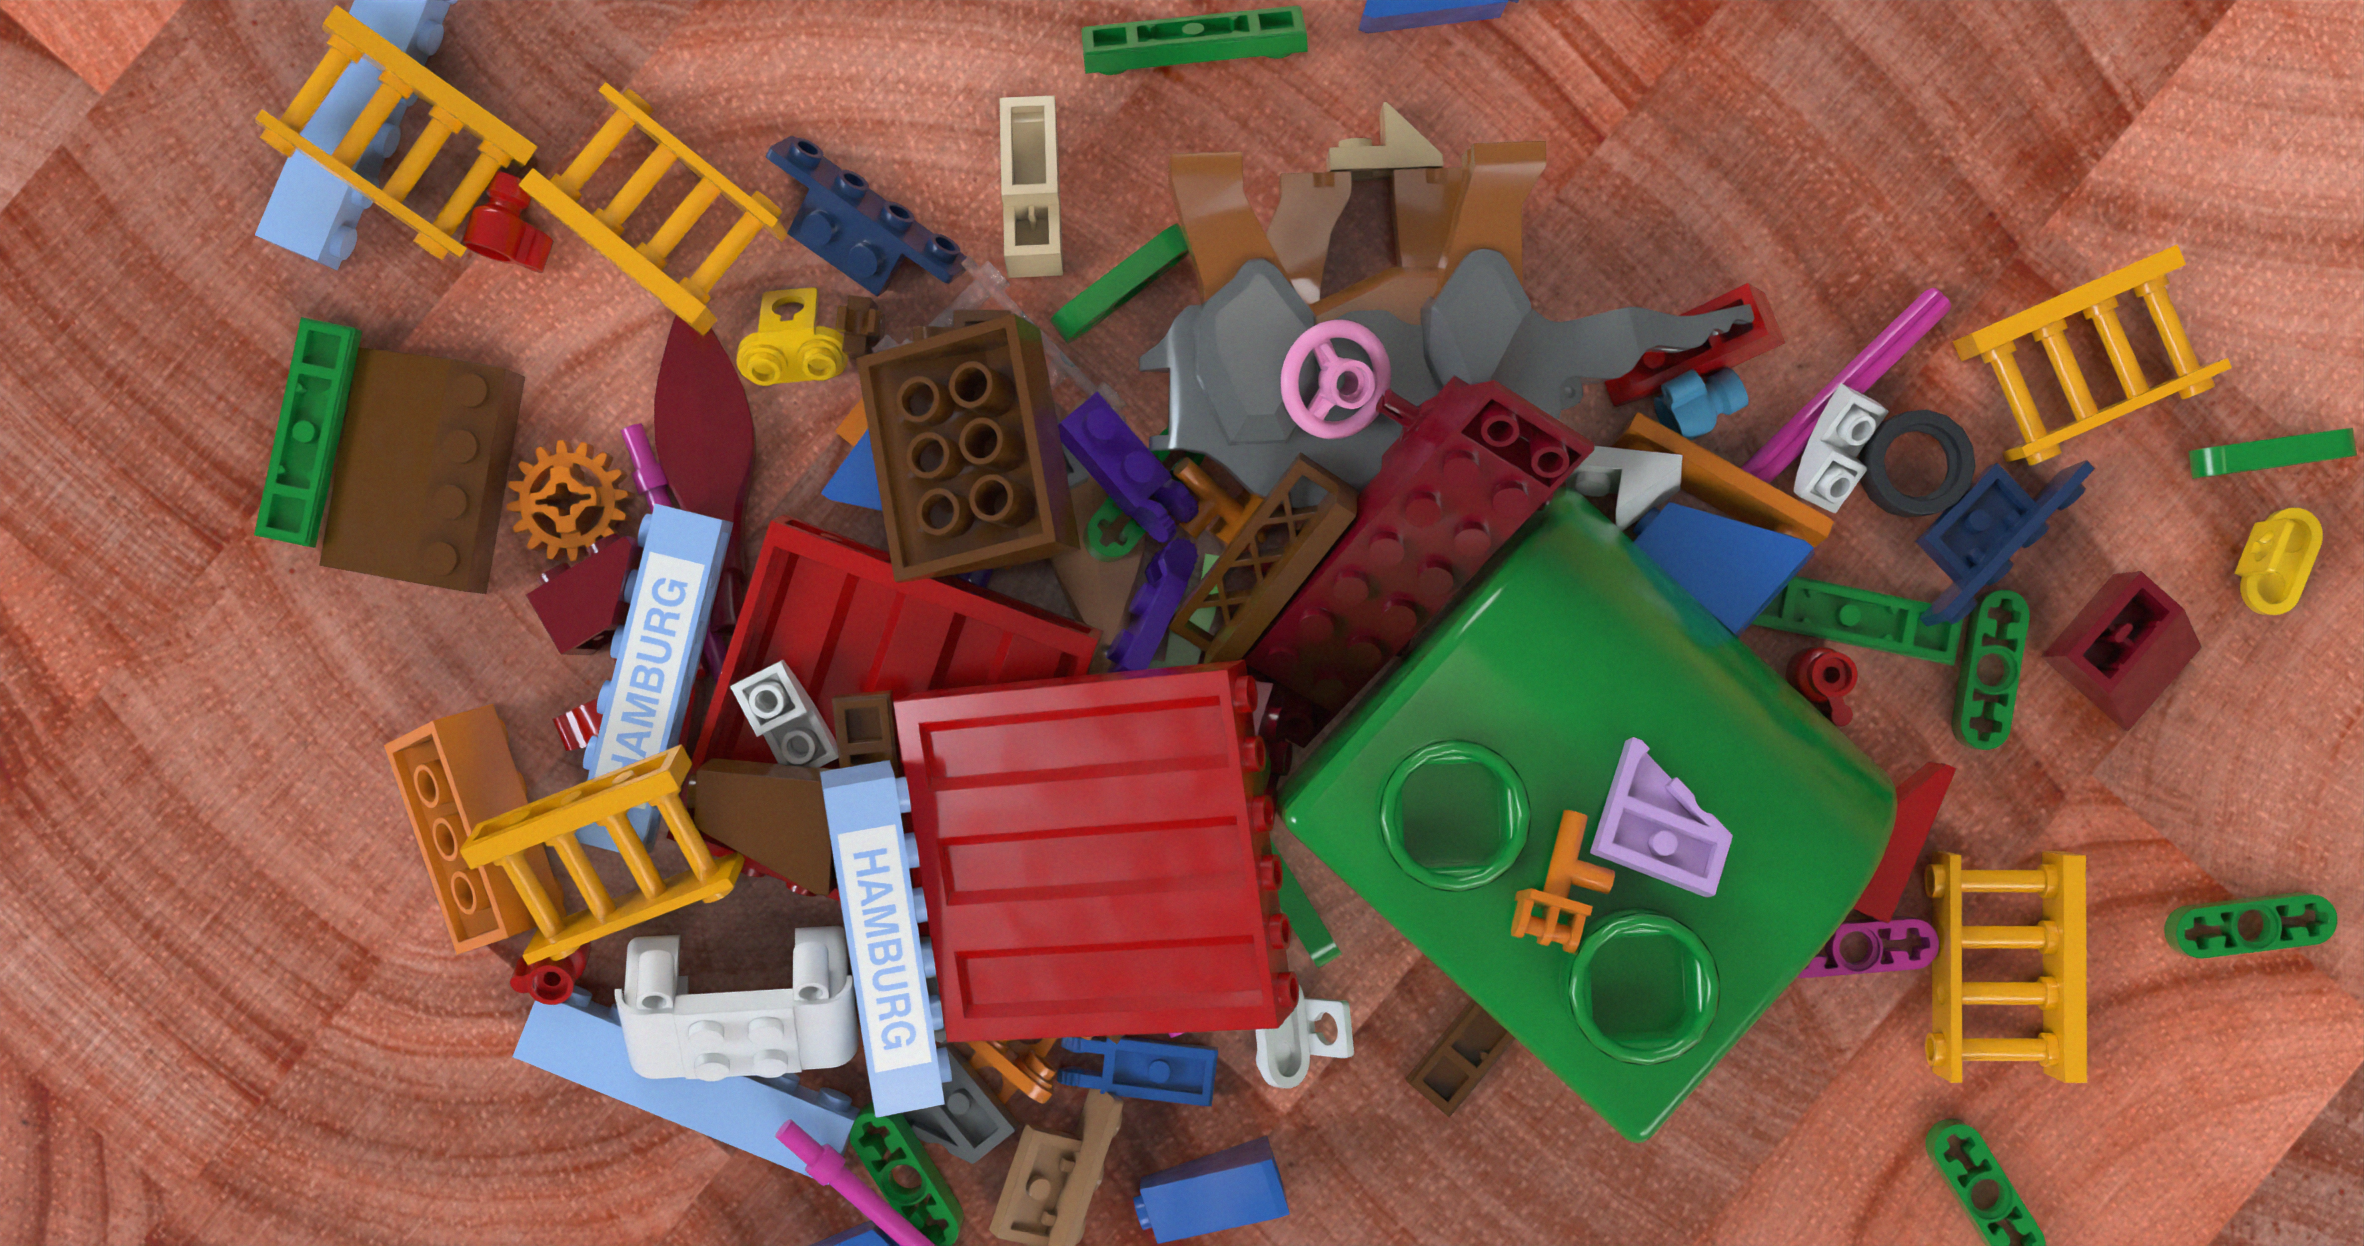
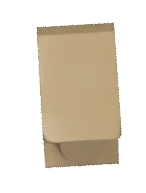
[1326,102,1443,181]

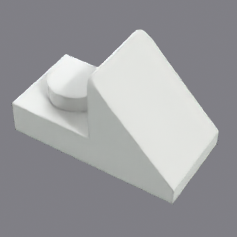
[1566,446,1683,531]

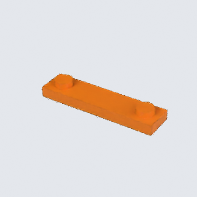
[1611,412,1834,548]

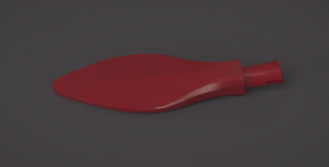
[654,315,756,636]

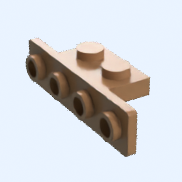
[989,1088,1123,1246]

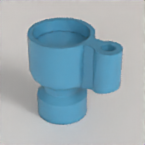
[1654,367,1749,441]

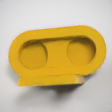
[736,287,849,386]
[2234,508,2323,615]

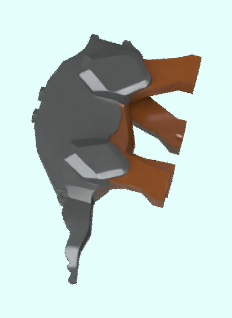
[1139,141,1754,508]

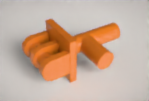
[1173,457,1281,553]
[1511,810,1615,954]

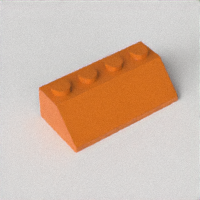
[384,704,567,955]

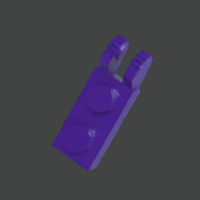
[1058,391,1199,543]
[1106,537,1199,673]

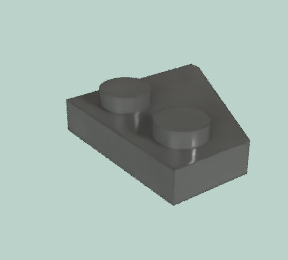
[869,1039,1020,1164]

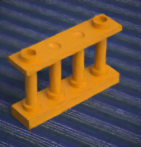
[255,5,537,261]
[519,82,788,336]
[1953,244,2232,466]
[459,744,745,965]
[1924,851,2087,1083]

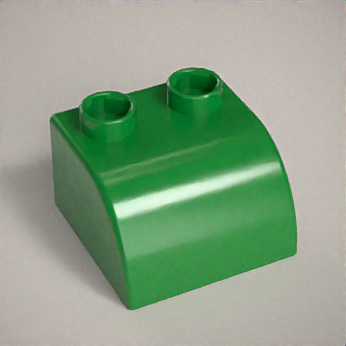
[1276,486,1898,1143]

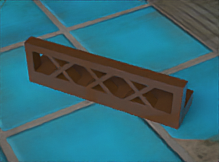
[1168,452,1358,664]

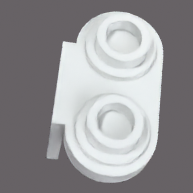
[1256,985,1354,1088]

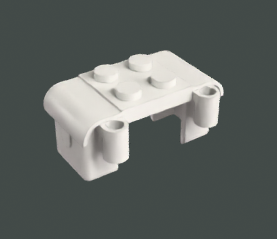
[615,926,859,1081]

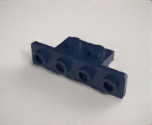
[766,136,972,297]
[1915,460,2095,627]

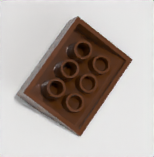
[856,314,1081,583]
[319,347,525,594]

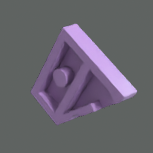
[1590,737,1733,897]

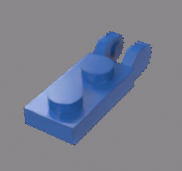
[1057,1036,1218,1107]

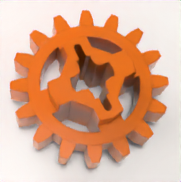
[506,440,634,562]

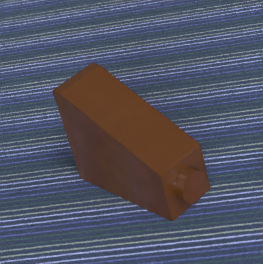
[687,758,837,896]

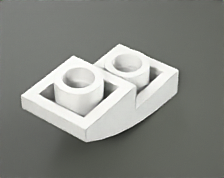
[1793,383,1889,513]
[730,660,839,768]

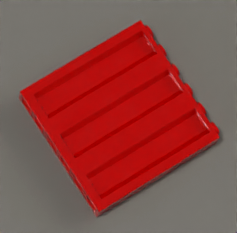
[666,514,1104,935]
[893,660,1299,1042]

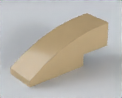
[1000,95,1063,278]

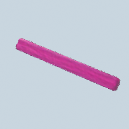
[1741,287,1951,484]

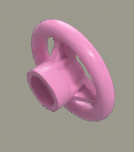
[1280,320,1391,439]

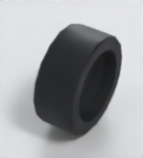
[1858,409,1976,518]

